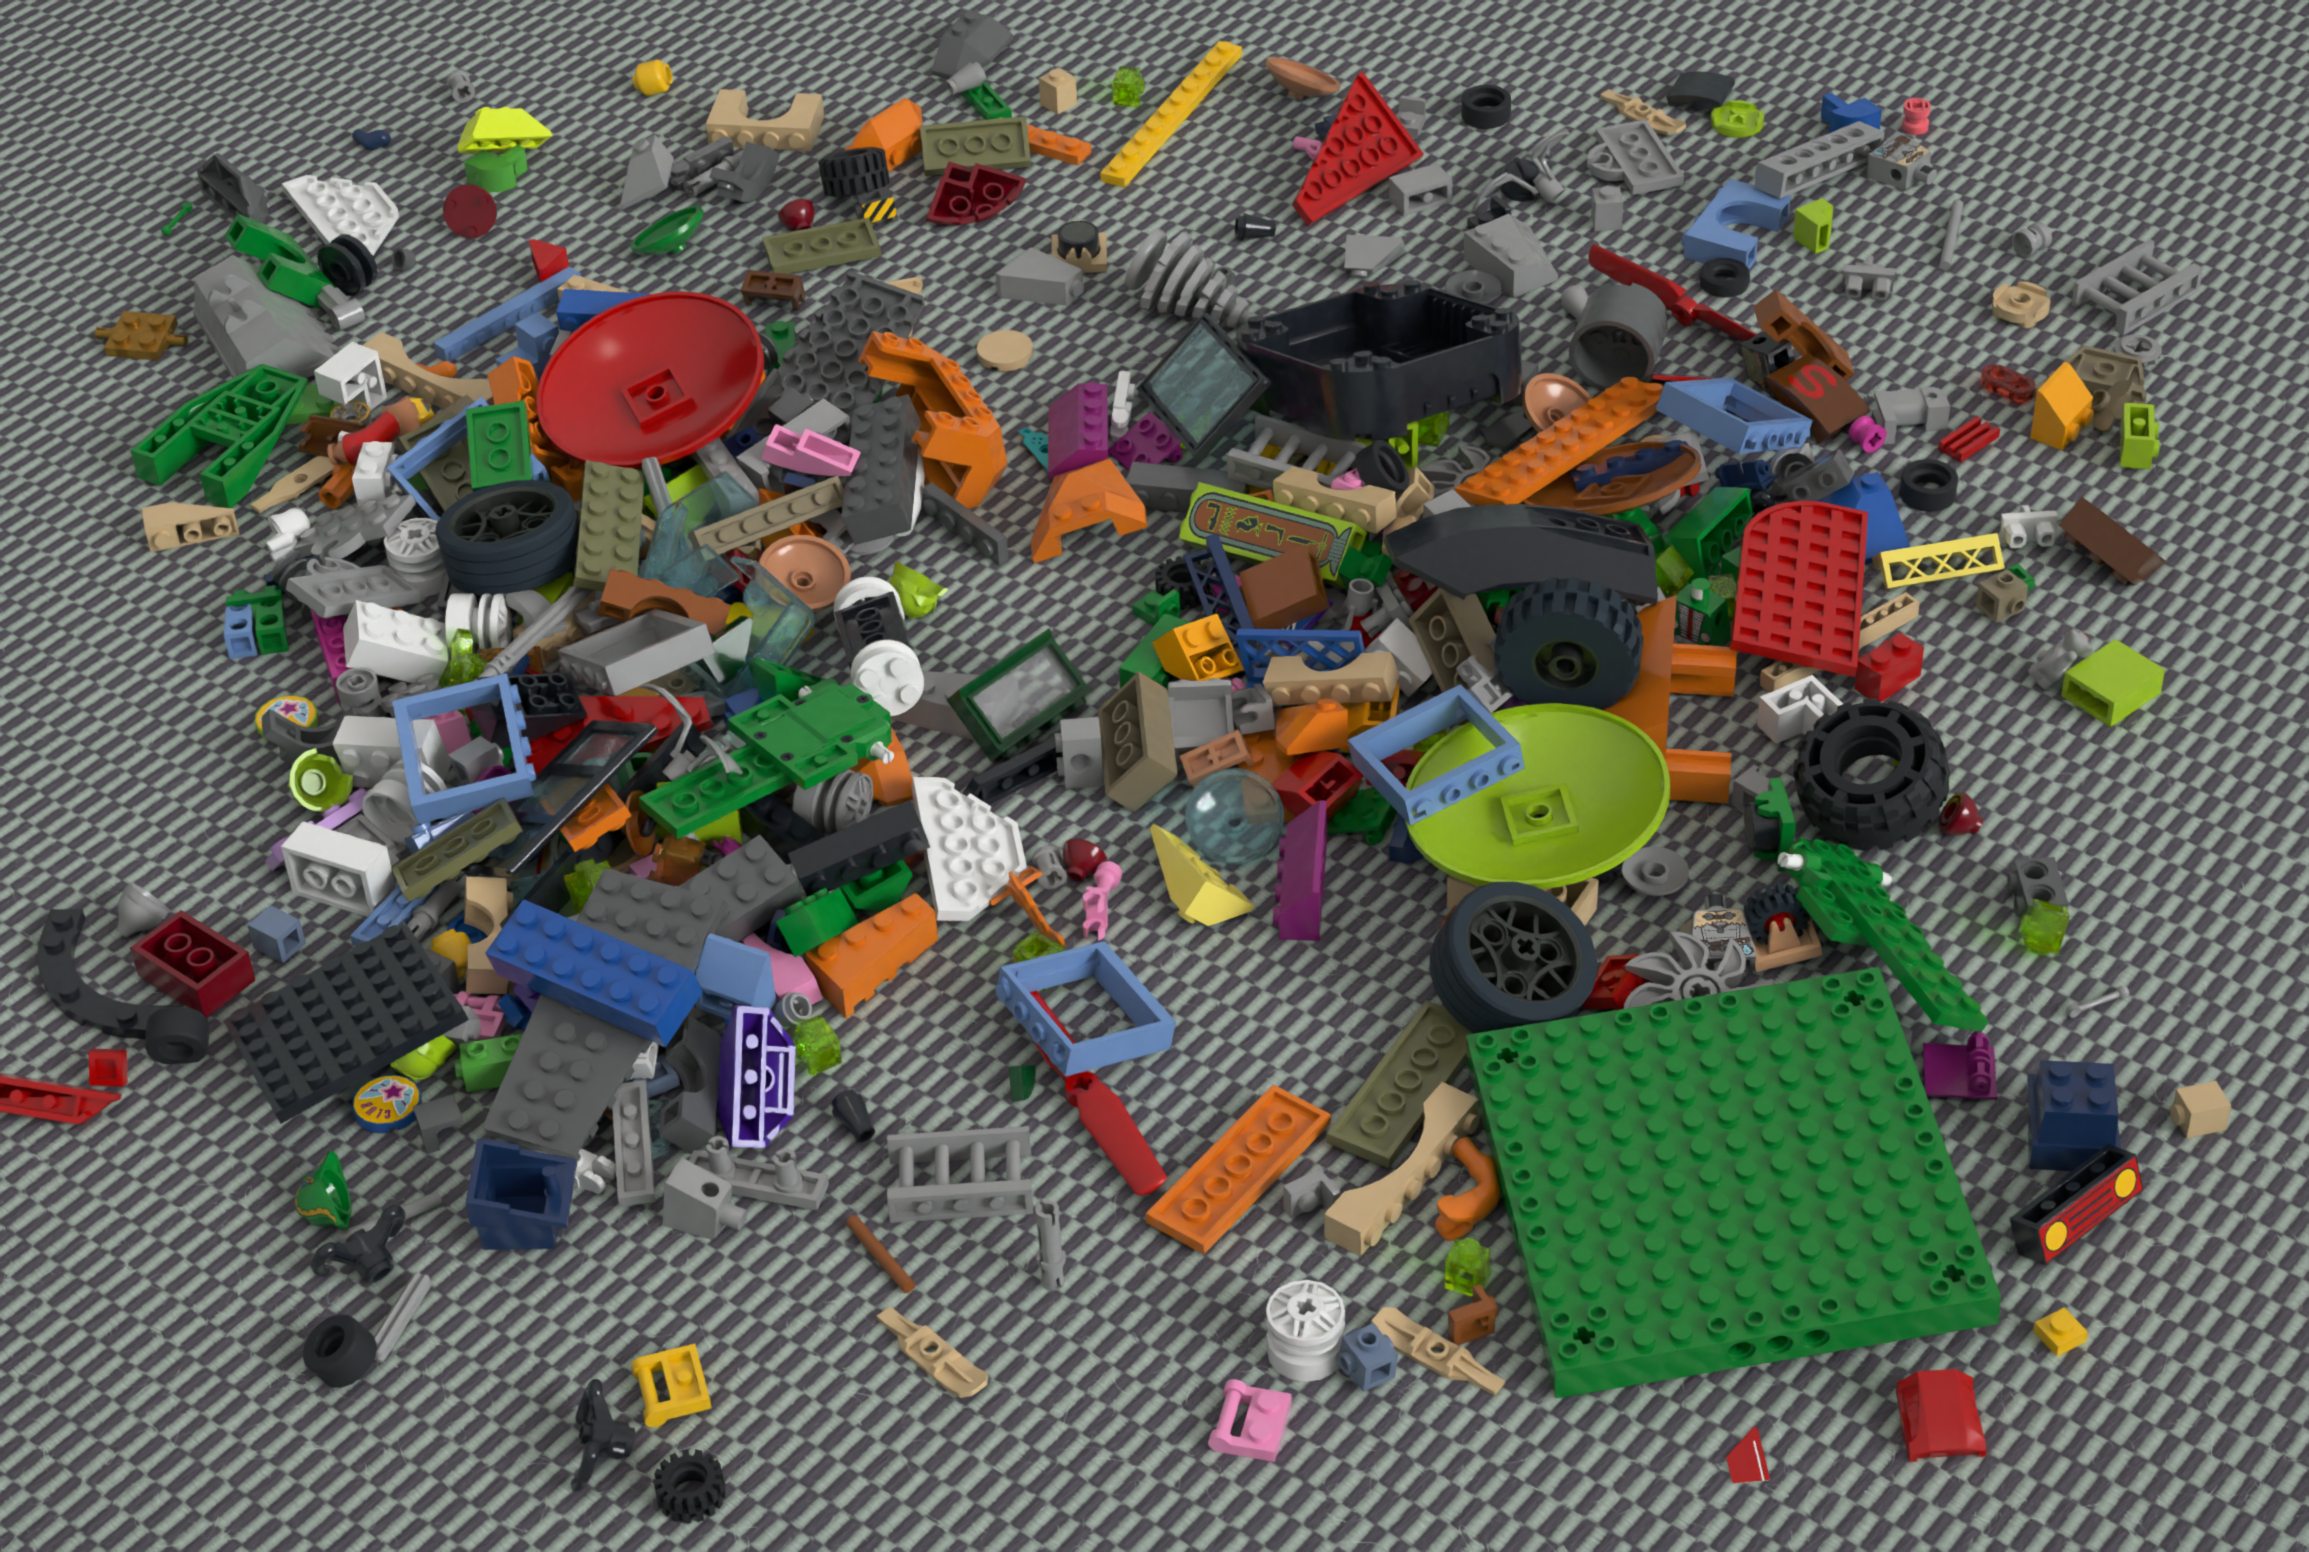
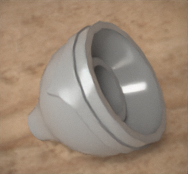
[116,882,170,938]

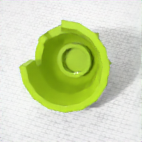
[889,561,948,619]
[287,748,353,812]
[390,1035,457,1081]

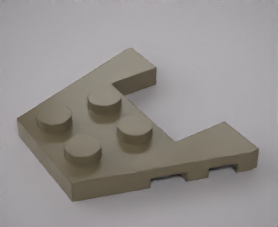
[2033,345,2147,404]

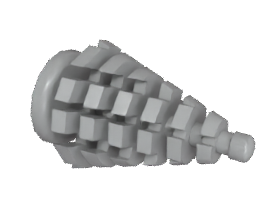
[1124,228,1258,328]

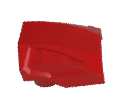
[1896,1369,1986,1462]

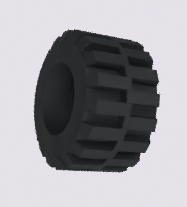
[818,147,890,197]

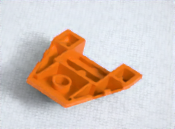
[1031,458,1148,563]

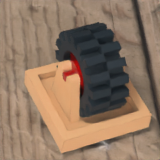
[1744,883,1823,972]

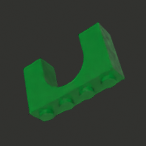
[224,213,334,309]

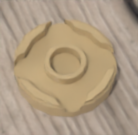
[977,330,1034,372]

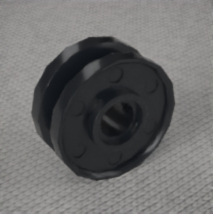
[317,234,378,296]

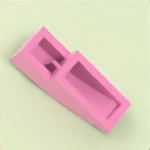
[761,424,861,476]

